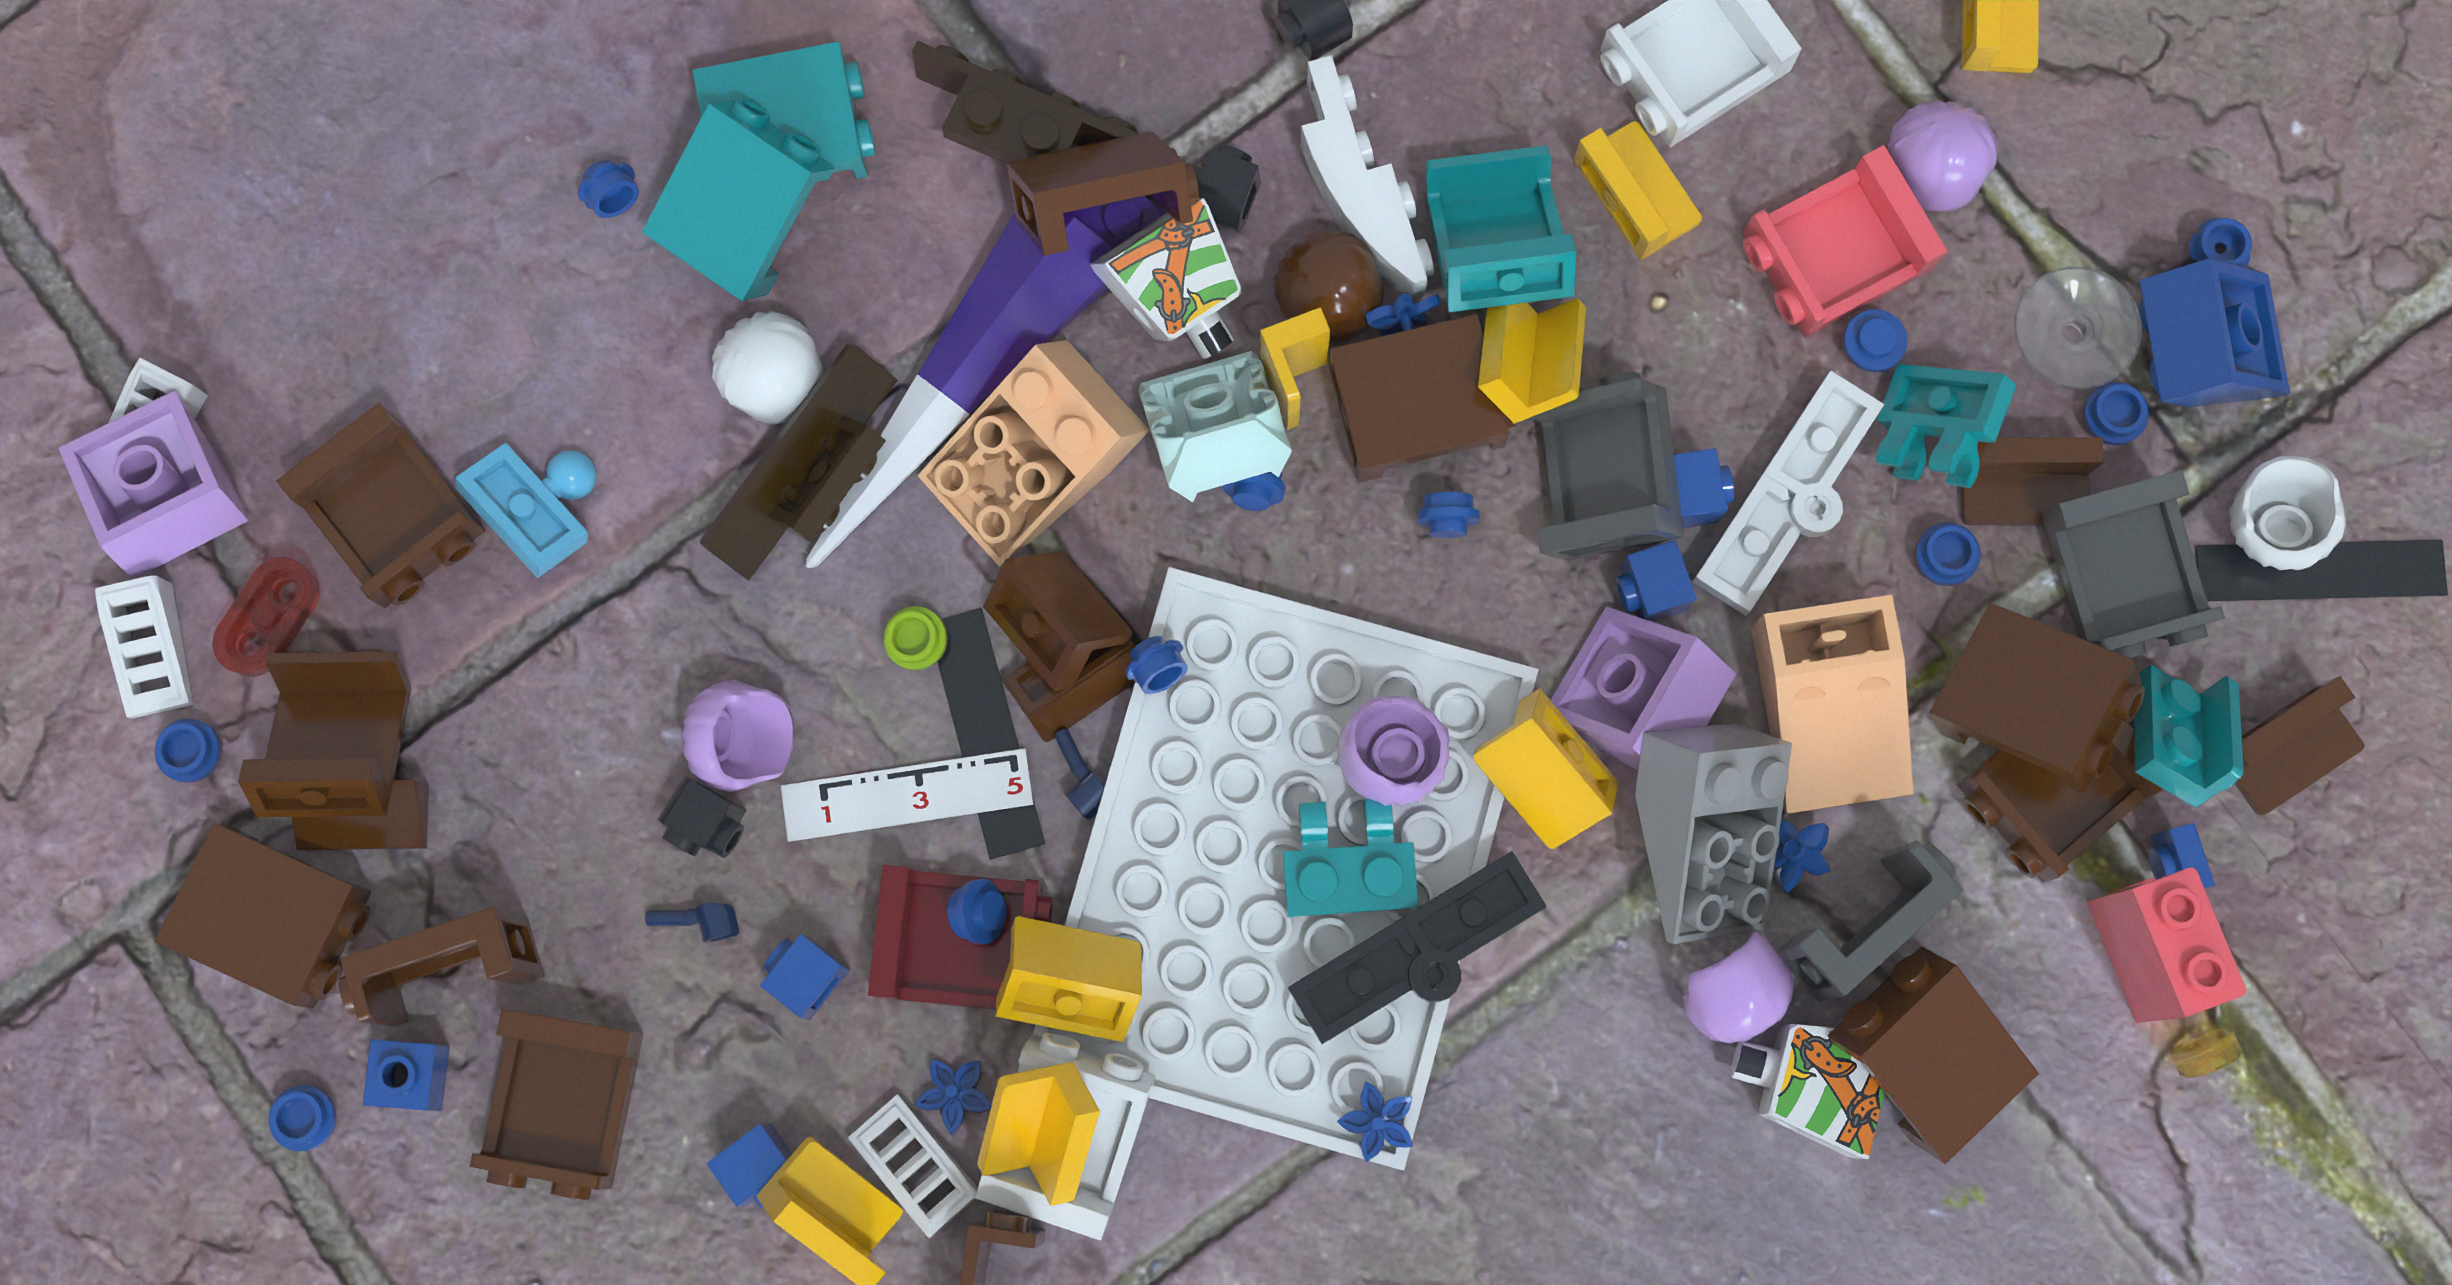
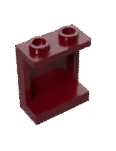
[868,865,1053,1010]

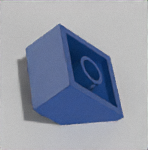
[2139,258,2290,407]

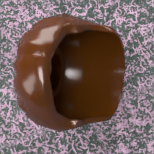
[1274,230,1384,342]

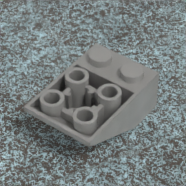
[1635,723,1792,944]

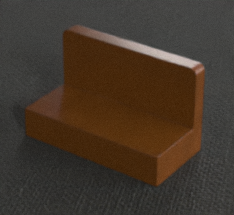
[1961,437,2104,526]
[983,551,1133,691]
[2234,676,2364,815]

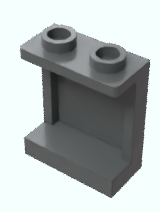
[1529,372,1684,561]
[2040,470,2225,658]
[1777,840,1963,1002]

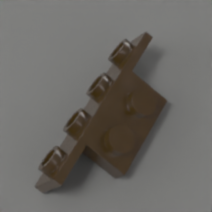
[912,40,1139,164]
[700,344,898,581]

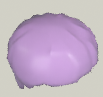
[1888,100,1998,212]
[681,679,794,792]
[1337,696,1450,807]
[1682,932,1794,1044]

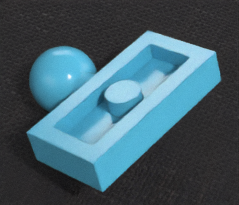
[455,443,597,579]

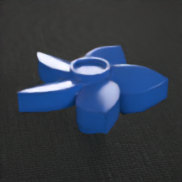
[1365,293,1441,336]
[1774,819,1831,893]
[914,1059,992,1136]
[1337,1081,1413,1162]

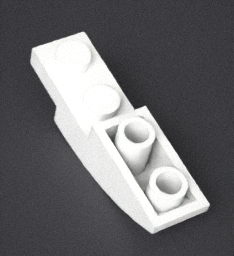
[1300,55,1434,301]

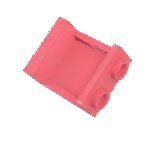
[1743,145,1948,338]
[2086,868,2246,1023]

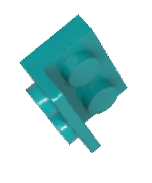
[2134,664,2244,808]

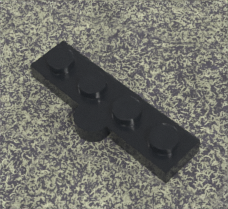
[1287,851,1547,1045]

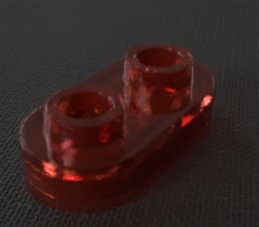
[212,557,320,677]

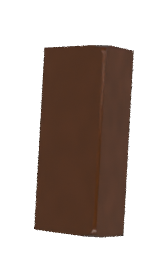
[1002,640,1135,742]
[292,780,429,851]

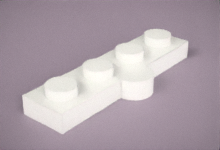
[1692,370,1884,616]

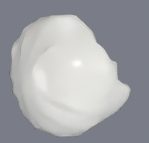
[712,311,825,424]
[2229,456,2346,571]

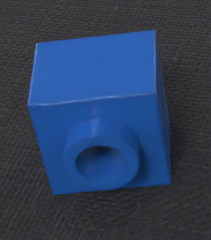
[1674,448,1734,528]
[1615,540,1697,622]
[759,934,850,1020]
[362,1039,450,1111]
[706,1123,792,1209]

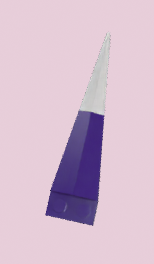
[806,146,1166,568]

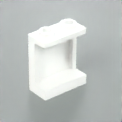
[1600,0,1802,148]
[975,1032,1156,1241]

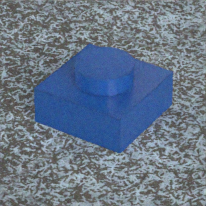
[2149,823,2215,889]

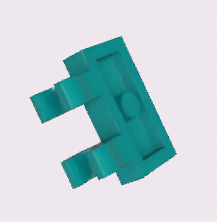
[1876,364,2017,488]
[1283,799,1419,917]

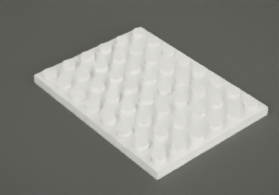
[1033,567,1539,1171]

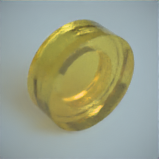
[2169,1028,2242,1078]

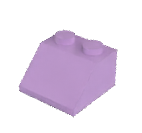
[58,390,249,579]
[1551,606,1737,770]

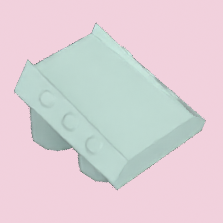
[1138,351,1292,502]

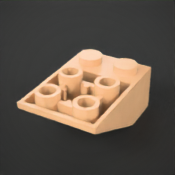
[918,340,1150,567]
[1751,595,1914,815]

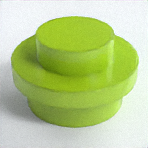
[883,606,948,670]

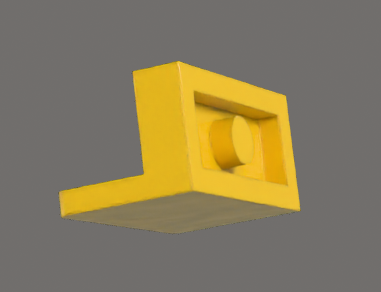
[1961,0,2039,73]
[1573,121,1702,261]
[1478,298,1586,424]
[1260,307,1330,430]
[1473,688,1619,849]
[996,916,1142,1042]
[977,1062,1100,1206]
[756,1137,903,1285]

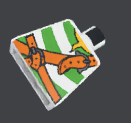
[1090,198,1241,359]
[1730,1024,1885,1159]

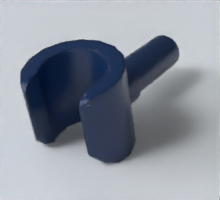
[1054,729,1105,820]
[645,902,739,943]

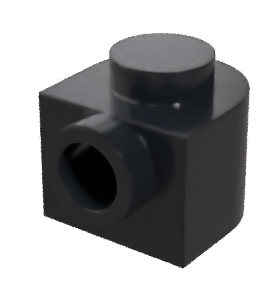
[1274,0,1353,61]
[1193,145,1261,232]
[657,775,746,858]

